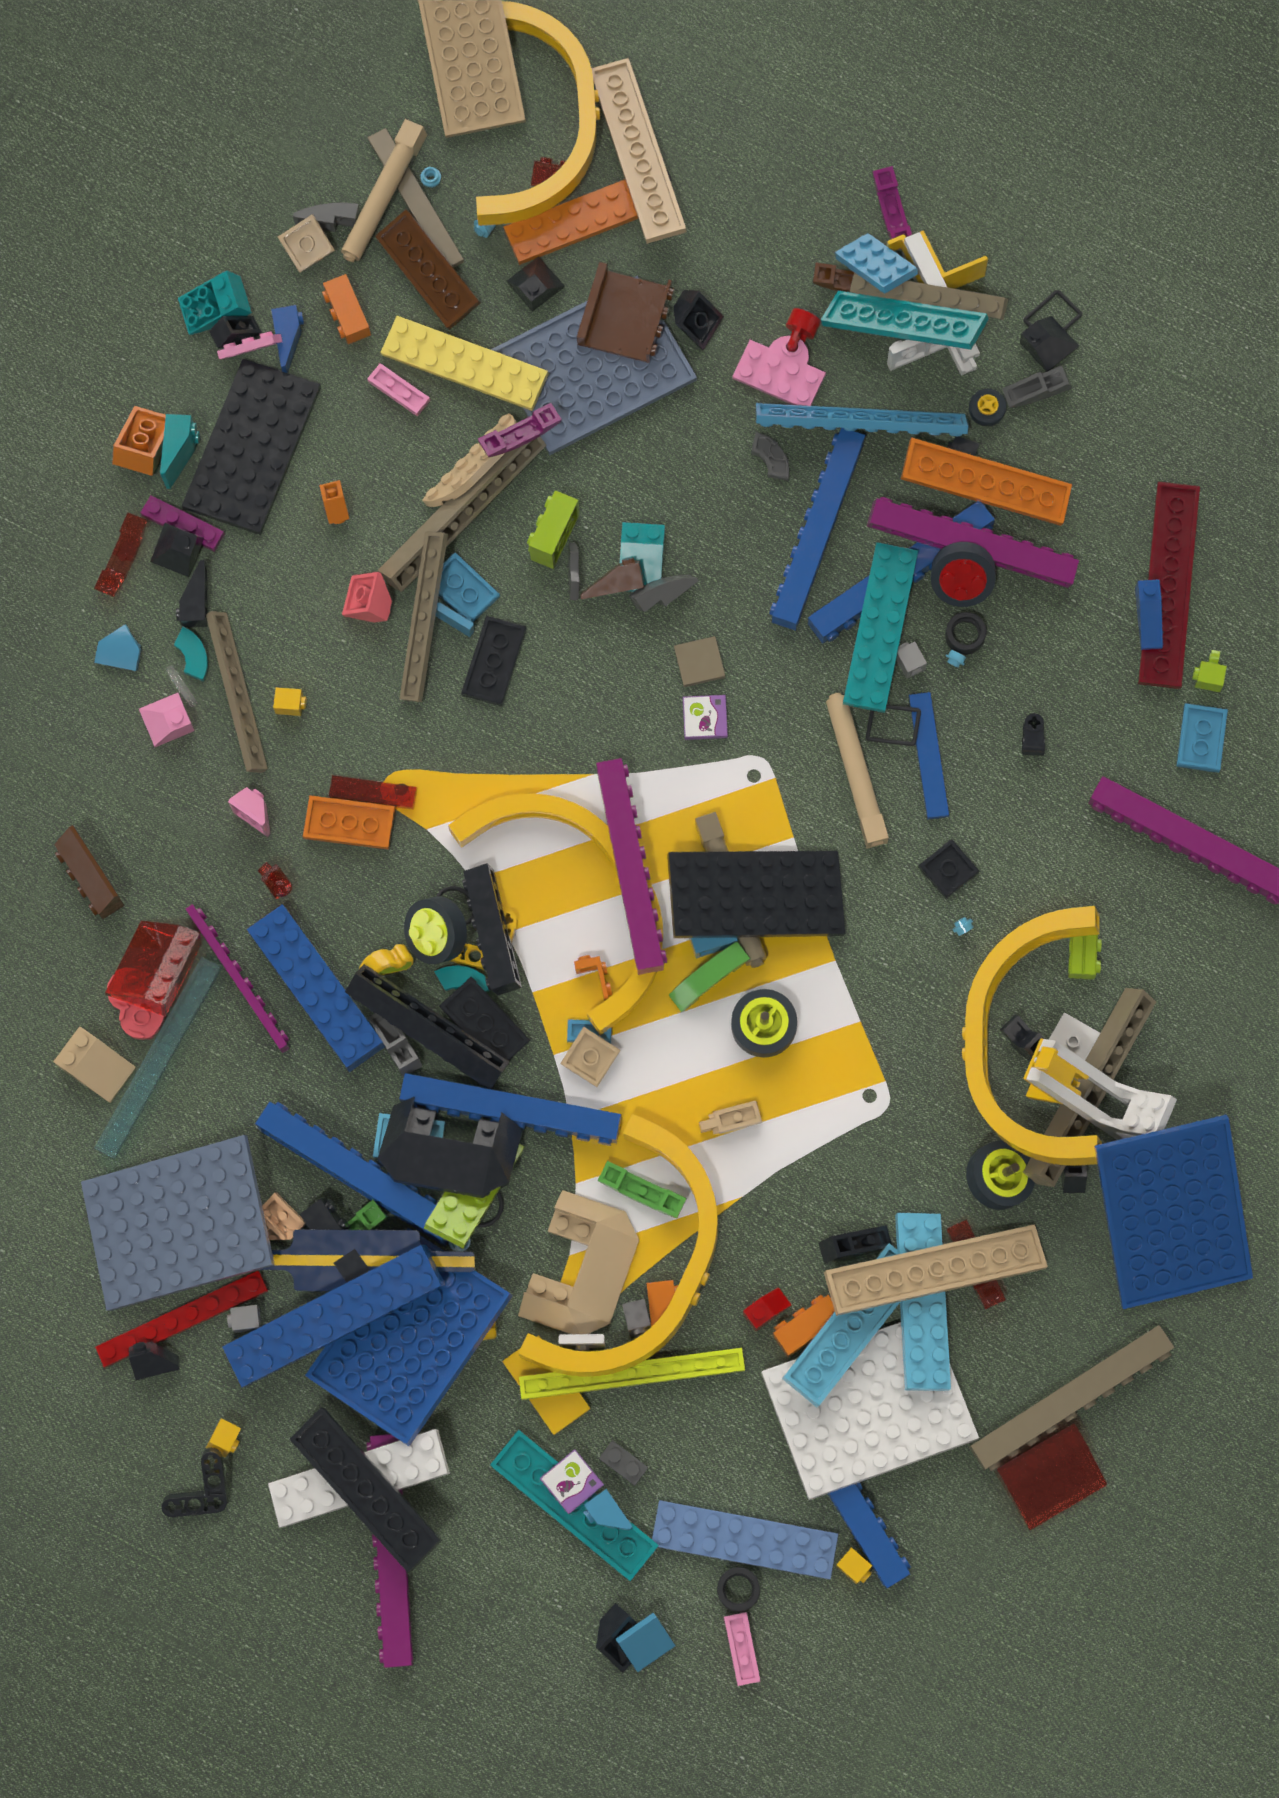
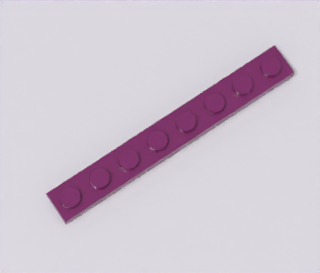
[186,904,290,1054]

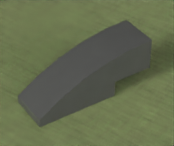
[293,203,360,232]
[1002,365,1072,408]
[628,574,698,612]
[368,1013,422,1077]

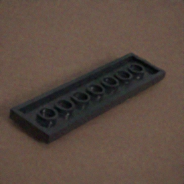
[289,1407,442,1573]

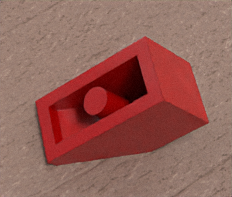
[743,1287,792,1332]

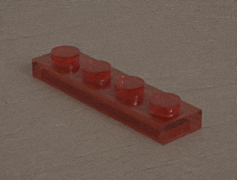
[328,775,417,810]

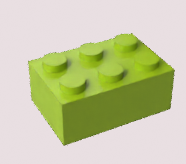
[527,490,580,569]

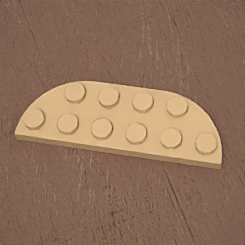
[422,413,518,507]

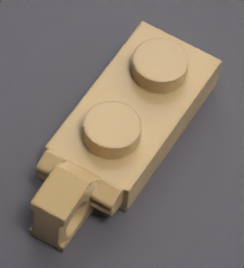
[699,1101,762,1134]

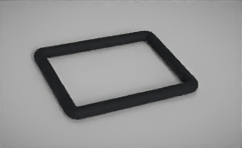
[1023,290,1082,331]
[866,705,921,746]

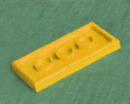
[502,1335,591,1435]

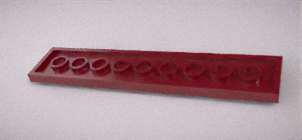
[1138,482,1200,689]

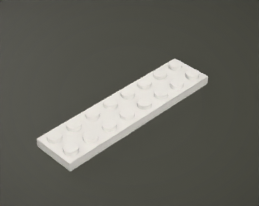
[268,1429,450,1528]

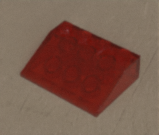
[105,921,201,1017]
[994,1424,1107,1531]

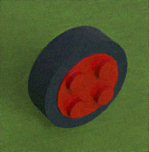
[931,542,996,607]

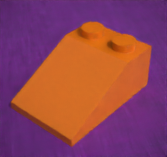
[112,406,166,476]

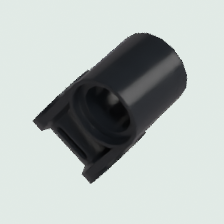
[1022,713,1045,756]

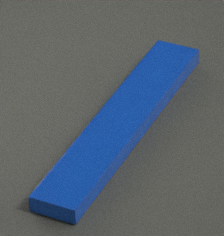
[909,692,949,820]

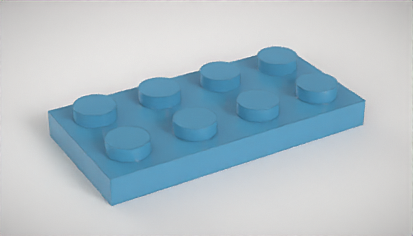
[835,233,918,294]

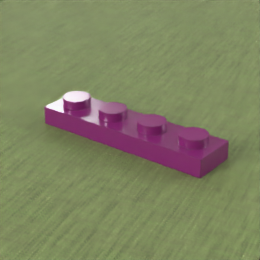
[140,495,225,552]

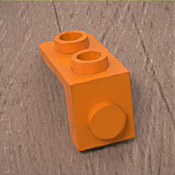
[574,955,612,1001]

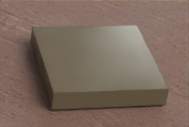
[674,636,725,687]

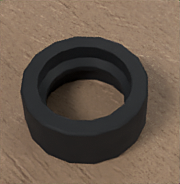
[945,612,987,655]
[717,1567,760,1612]

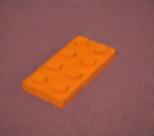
[303,795,395,850]

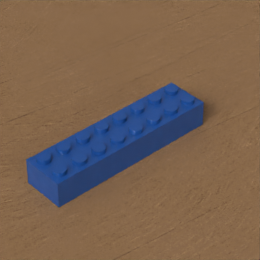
[247,904,385,1072]

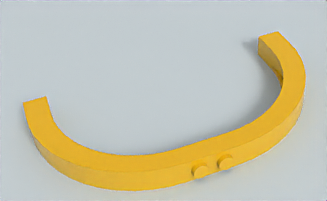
[476,1,600,226]
[448,793,663,1035]
[962,906,1102,1165]
[518,1114,718,1377]

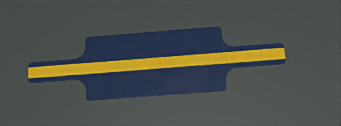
[259,1230,475,1291]

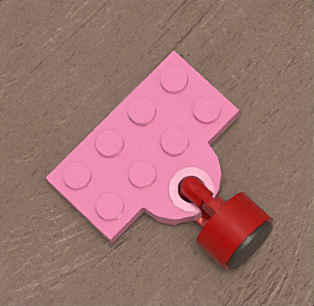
[732,307,826,406]

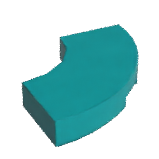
[174,627,208,681]
[434,966,490,993]

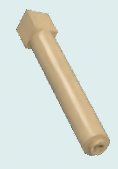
[341,119,427,262]
[826,693,889,848]

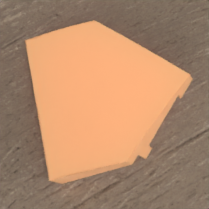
[262,1193,306,1240]

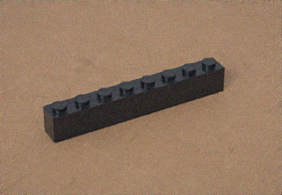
[345,964,509,1089]

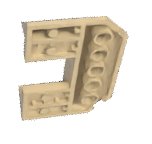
[518,1190,639,1335]

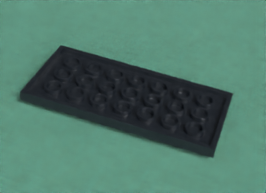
[182,359,321,535]
[667,851,846,938]

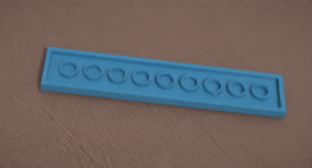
[755,403,968,436]

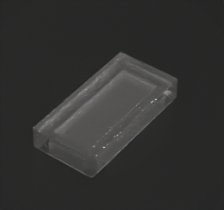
[166,665,198,708]

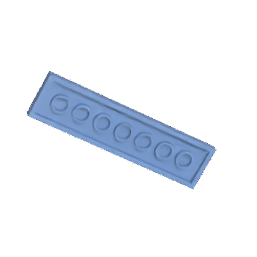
[651,1500,838,1580]

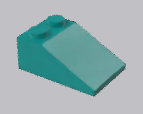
[160,414,200,489]
[620,522,665,592]

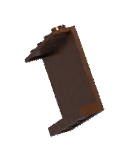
[577,262,675,363]

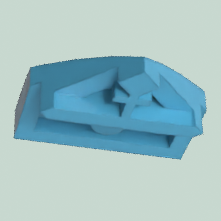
[94,624,141,671]

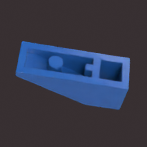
[271,305,304,373]
[1135,579,1163,650]

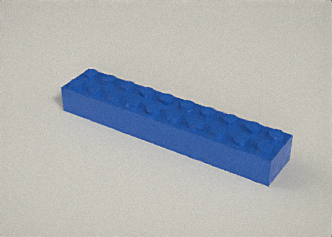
[255,1102,449,1247]
[223,1245,445,1387]

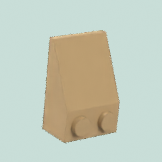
[53,1026,136,1103]

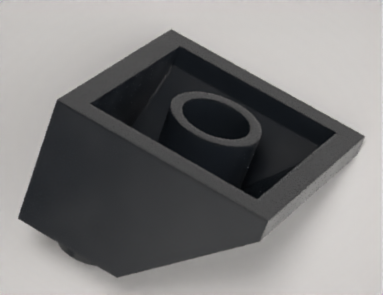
[507,256,565,312]
[673,290,724,350]
[1020,316,1079,372]
[150,522,204,577]
[596,1603,638,1673]

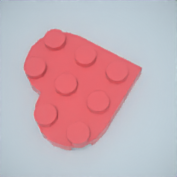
[106,969,178,1040]

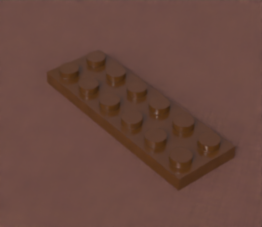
[375,210,481,330]

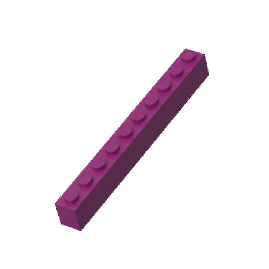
[866,497,1079,588]
[596,758,667,975]
[1088,776,1279,905]
[367,1435,414,1668]

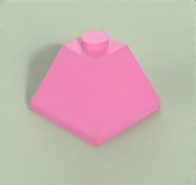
[139,693,194,747]
[228,787,270,837]

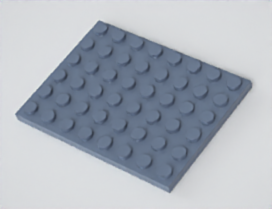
[491,276,697,455]
[81,1135,275,1311]

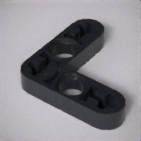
[161,1448,228,1517]

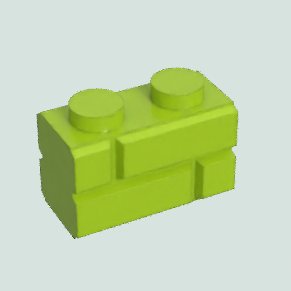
[1068,935,1102,980]

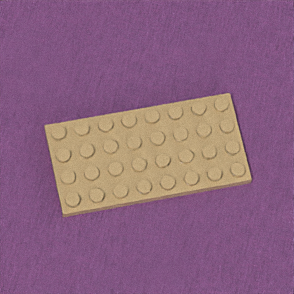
[418,0,526,138]

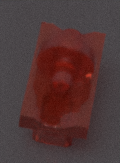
[258,862,292,900]

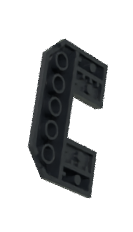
[378,1096,523,1198]

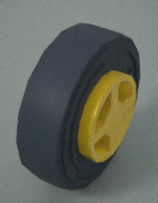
[969,389,1006,426]

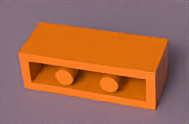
[322,274,371,344]
[773,1295,835,1357]

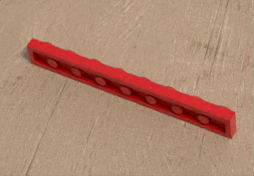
[95,1270,269,1368]

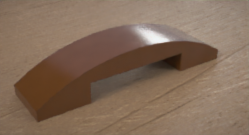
[813,263,854,293]

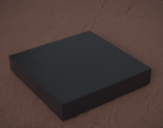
[918,839,980,899]

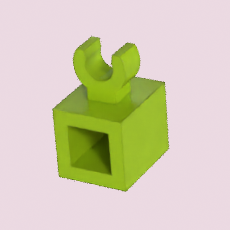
[1192,650,1227,692]

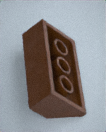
[54,825,125,919]

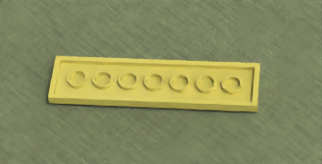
[380,316,549,411]

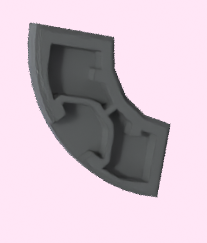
[751,432,789,481]
[568,543,580,600]

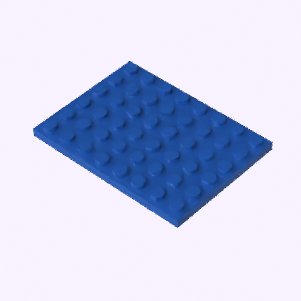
[1094,1115,1253,1309]
[305,1228,513,1446]

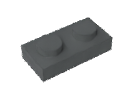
[599,1440,648,1486]

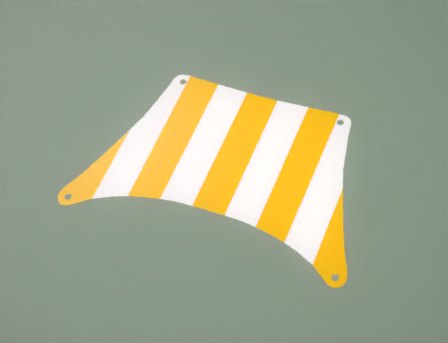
[381,755,890,1293]

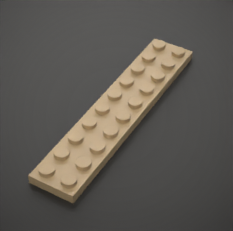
[591,58,686,243]
[824,1224,1048,1316]

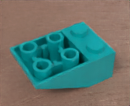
[178,270,252,335]

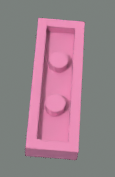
[217,331,283,359]
[367,363,430,417]
[724,1612,760,1686]

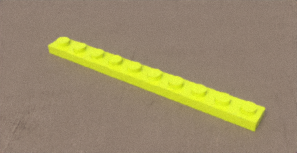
[519,1348,745,1400]

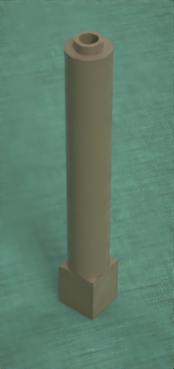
[695,812,767,968]

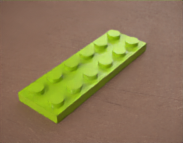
[424,1144,524,1249]

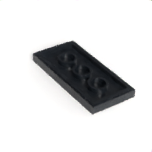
[461,615,527,707]
[439,977,530,1061]

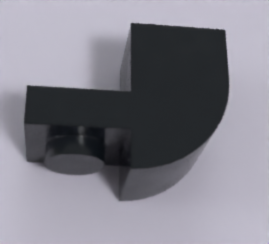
[1000,1015,1044,1061]

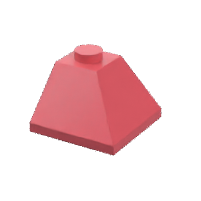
[342,572,392,623]

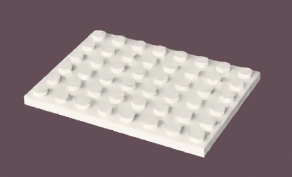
[761,1322,979,1500]

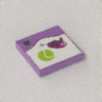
[683,695,727,740]
[540,1450,604,1514]

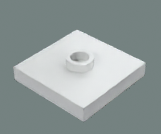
[1049,1013,1100,1060]
[559,1334,605,1351]

